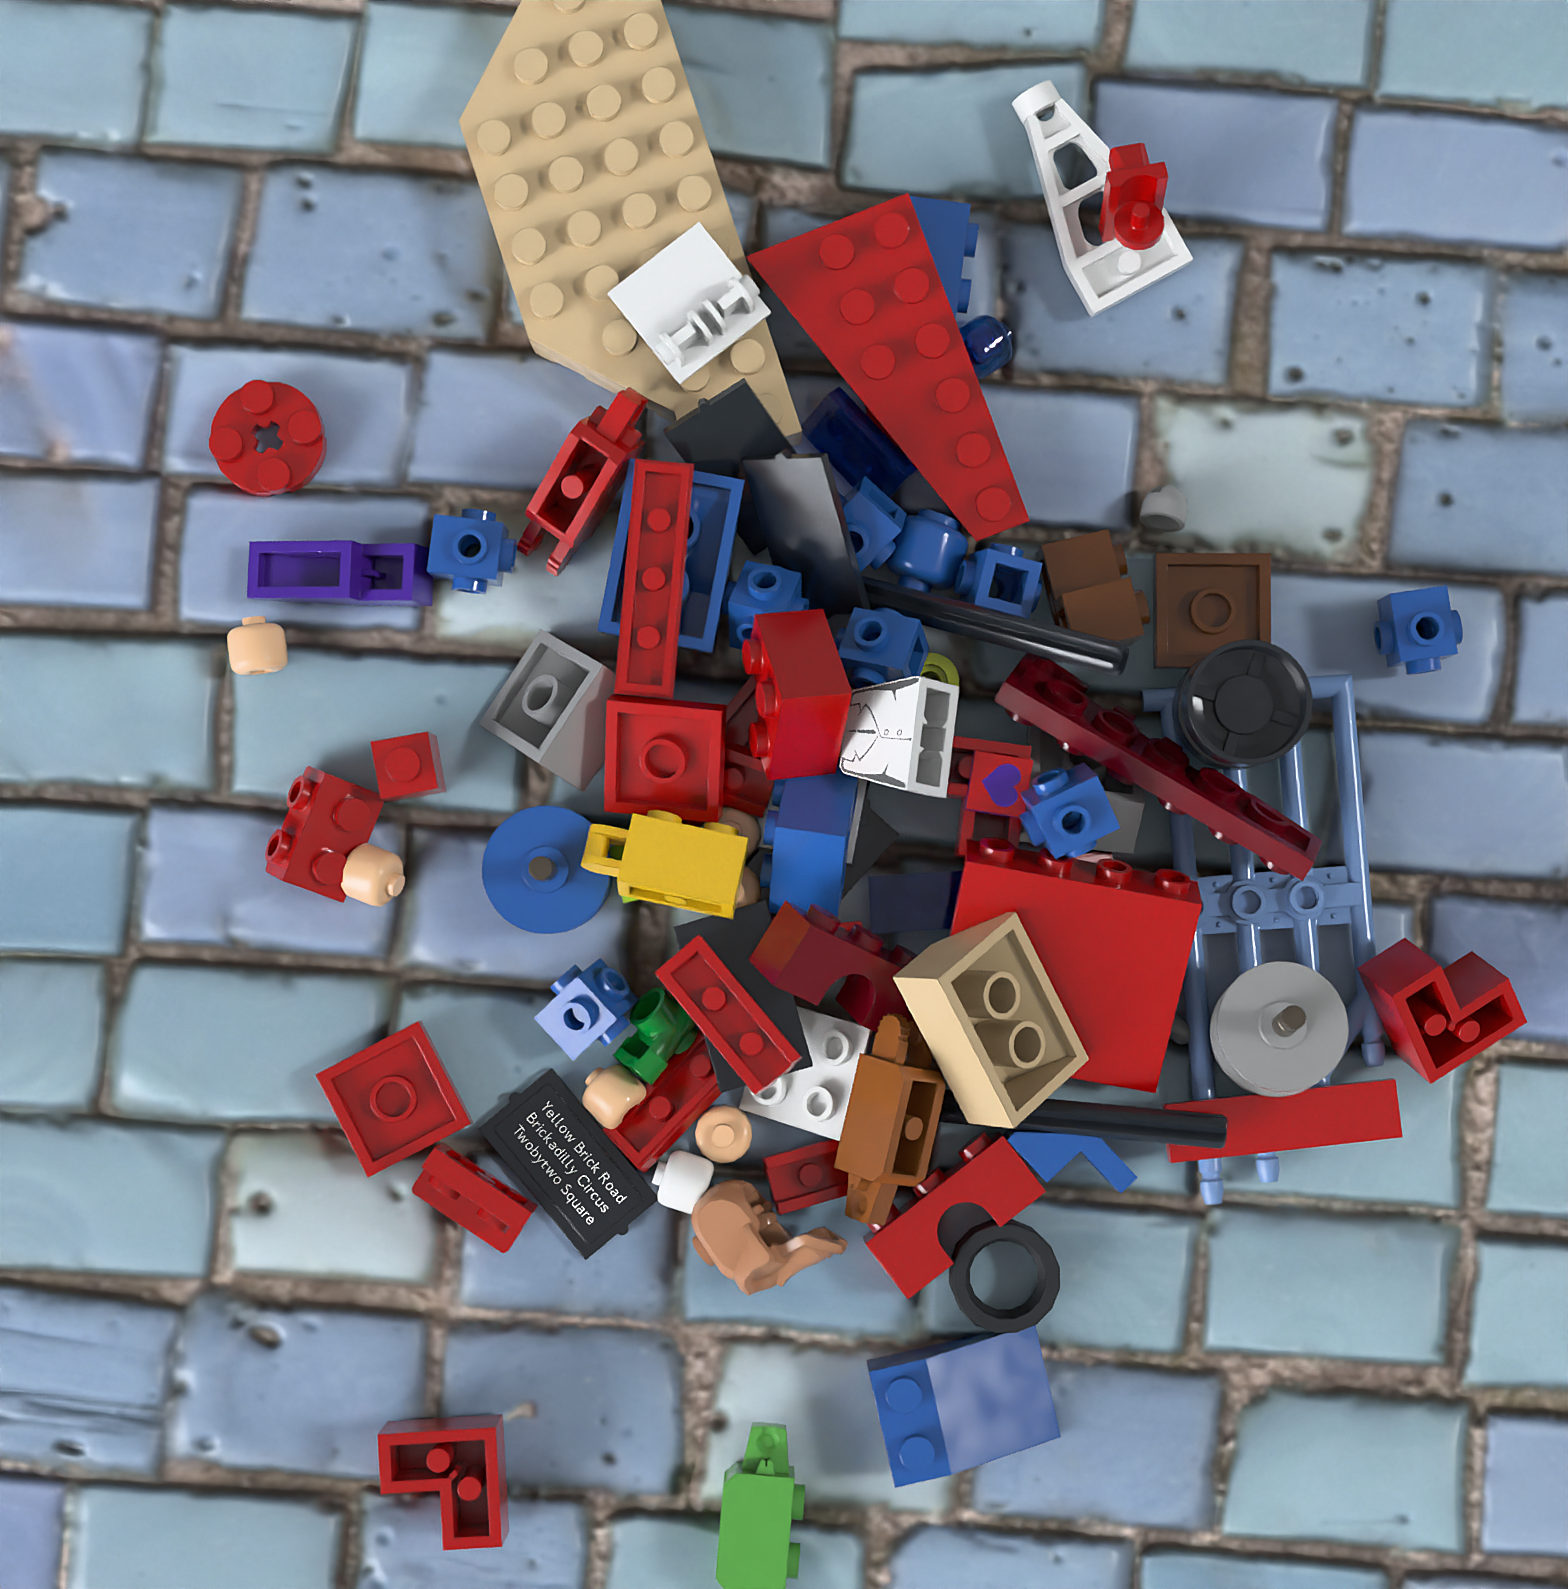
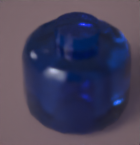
[958,315,1012,379]

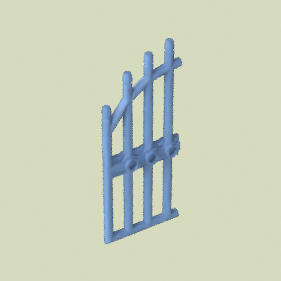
[1141,673,1385,1204]

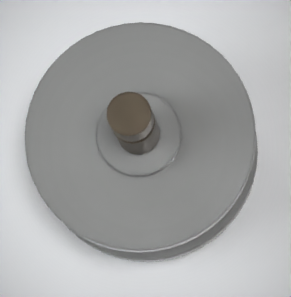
[1210,961,1349,1097]

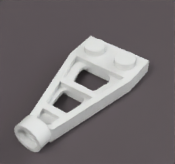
[1012,80,1193,318]

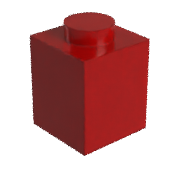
[370,731,447,802]

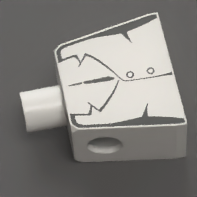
[840,676,959,798]

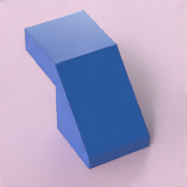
[1003,1129,1138,1193]

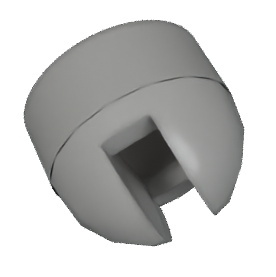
[1139,485,1188,532]

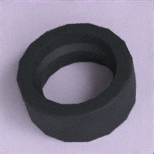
[949,1219,1060,1333]

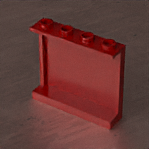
[949,837,1202,1094]

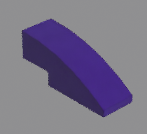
[247,540,434,606]

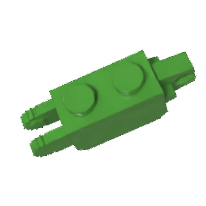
[715,1422,805,1589]

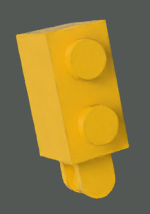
[581,810,748,919]

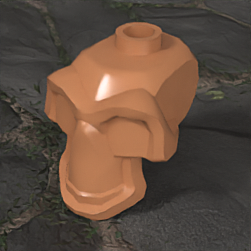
[690,1179,848,1296]

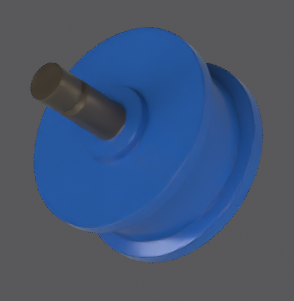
[482,805,613,934]

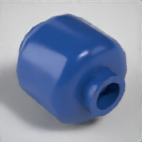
[885,509,969,593]

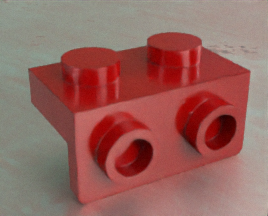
[265,766,385,903]

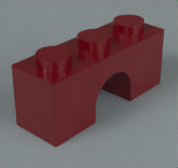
[749,900,918,1033]

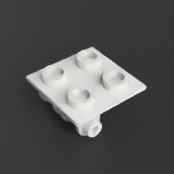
[607,222,771,385]
[739,1006,872,1141]

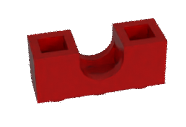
[863,1132,1046,1299]

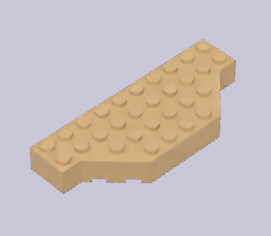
[459,0,802,446]

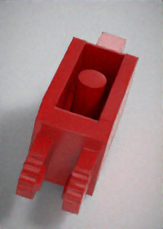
[517,387,649,576]

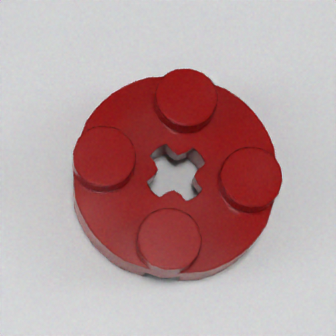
[209,380,327,497]

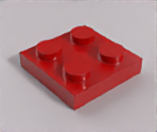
[604,694,727,823]
[315,1020,473,1178]

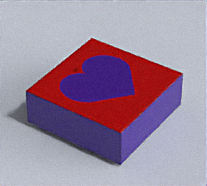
[964,750,1033,819]

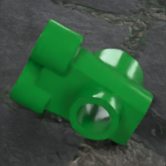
[612,987,698,1086]

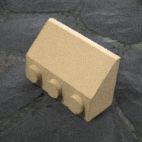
[893,912,1089,1128]

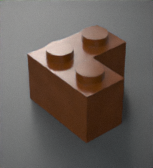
[1036,529,1150,663]

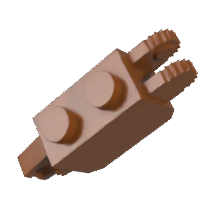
[834,1013,946,1225]

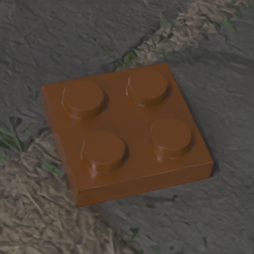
[1153,553,1271,669]

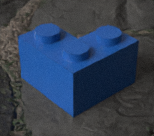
[760,757,859,918]

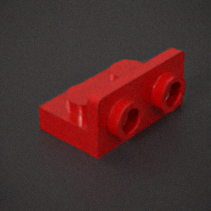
[412,1142,538,1253]

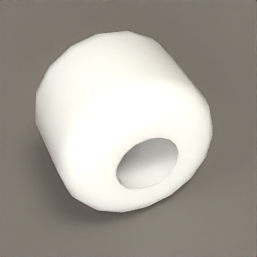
[652,1150,714,1214]

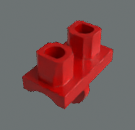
[1099,143,1168,250]

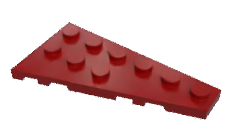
[745,193,1030,541]

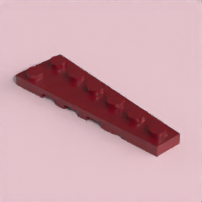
[994,653,1322,881]

